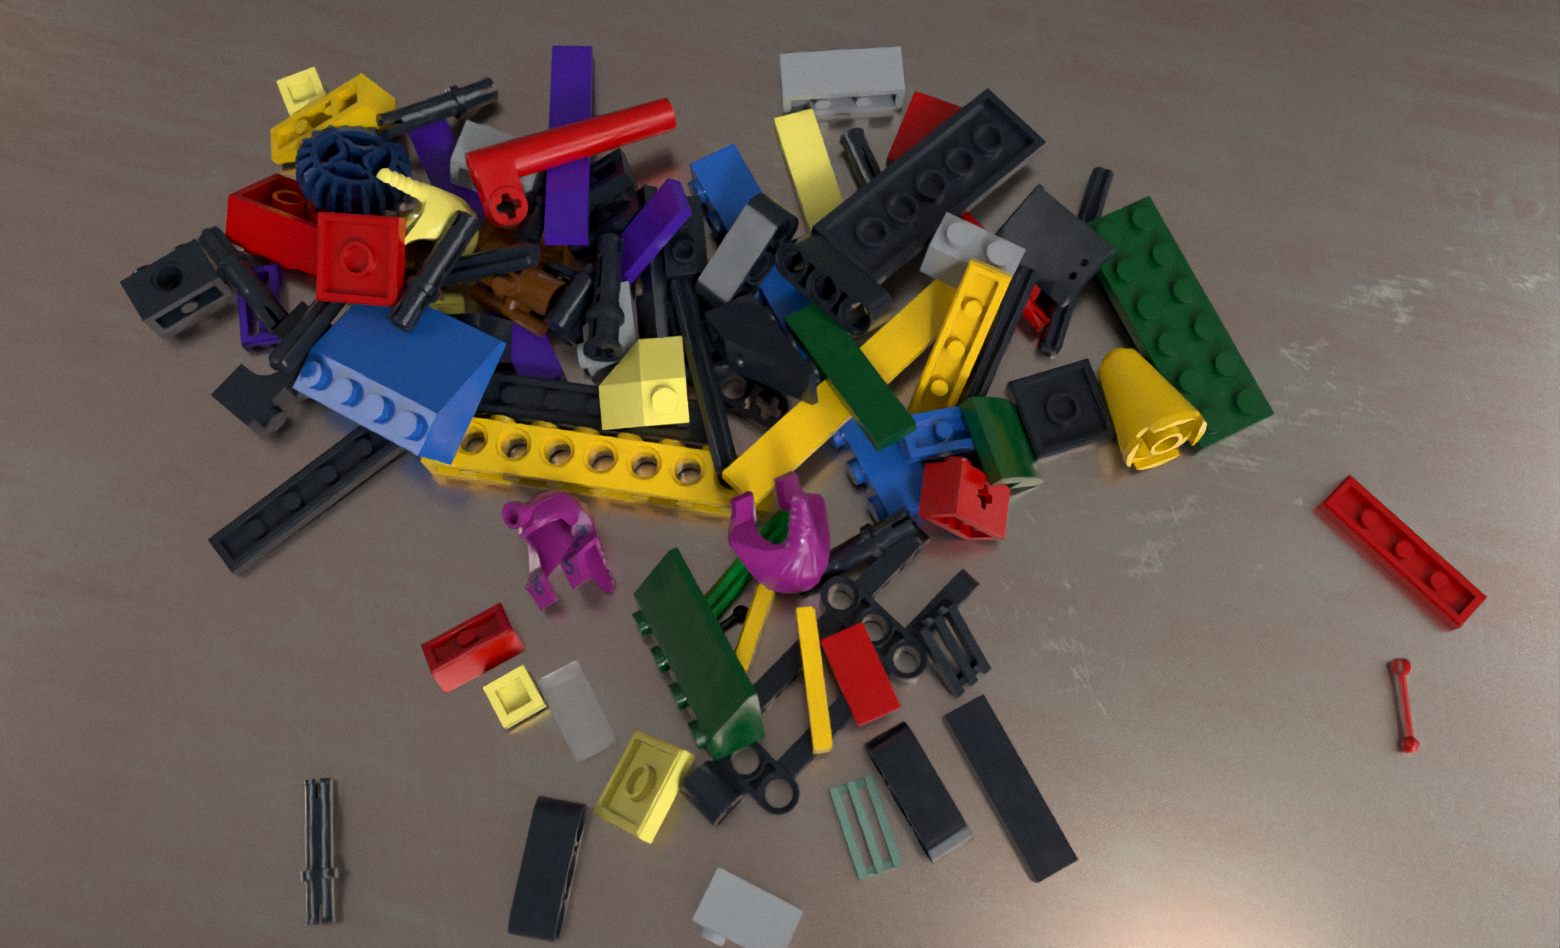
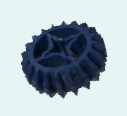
[295,125,412,216]

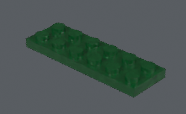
[1086,196,1274,453]

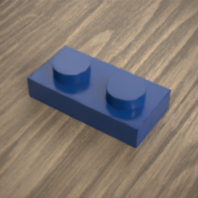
[898,406,977,465]

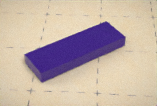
[619,178,692,285]

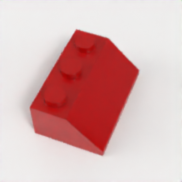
[225,173,386,276]

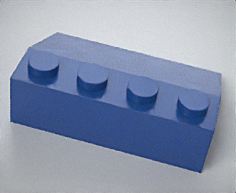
[293,304,507,465]

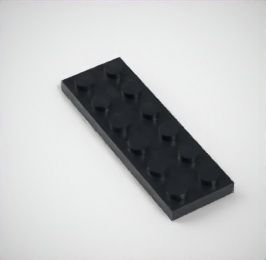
[811,88,1046,285]

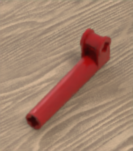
[464,98,676,228]

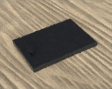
[995,184,1116,308]

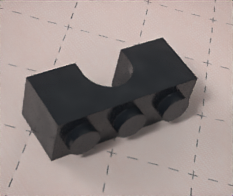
[211,301,333,439]

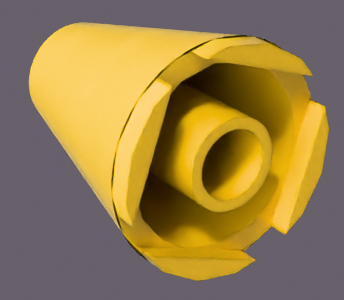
[1098,347,1207,470]

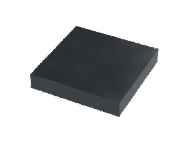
[1006,358,1117,464]

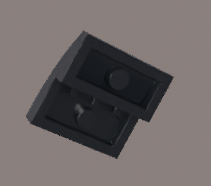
[568,147,644,260]

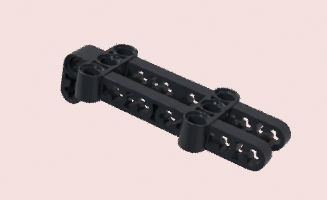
[679,527,980,828]

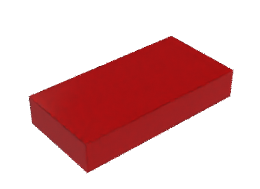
[820,622,901,727]

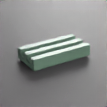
[829,774,904,880]

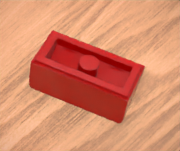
[421,602,524,692]

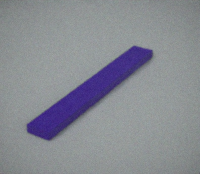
[408,119,567,381]

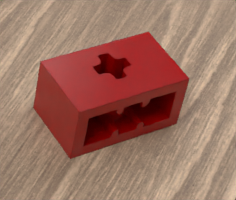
[918,456,1011,541]

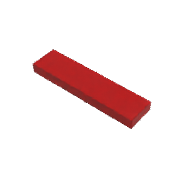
[1316,474,1487,631]

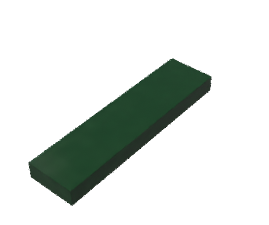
[784,303,916,452]

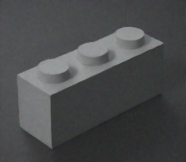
[779,45,905,116]

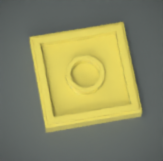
[593,729,696,844]

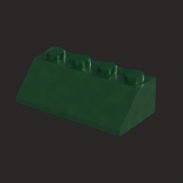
[632,547,765,762]

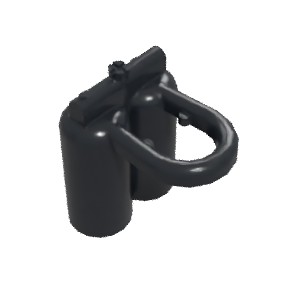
[542,261,595,350]

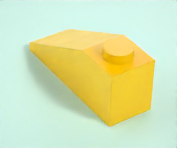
[270,73,397,164]

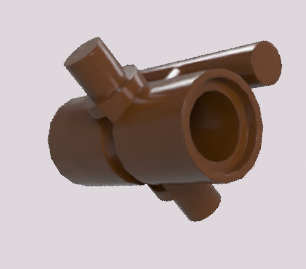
[468,243,566,338]

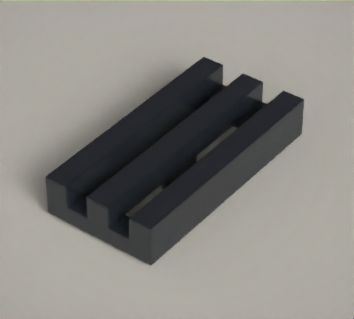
[911,598,992,697]

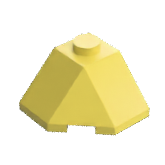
[599,336,689,430]

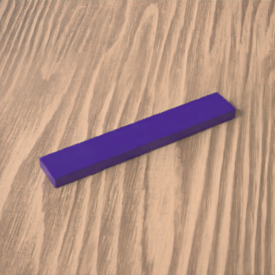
[544,46,593,245]

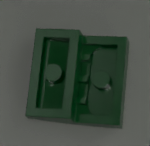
[960,396,1044,489]

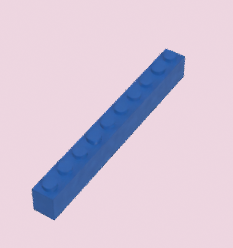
[687,143,924,522]

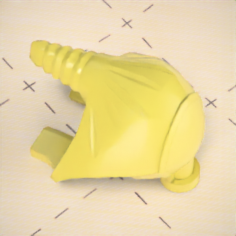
[376,168,479,284]

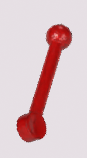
[1390,658,1420,754]

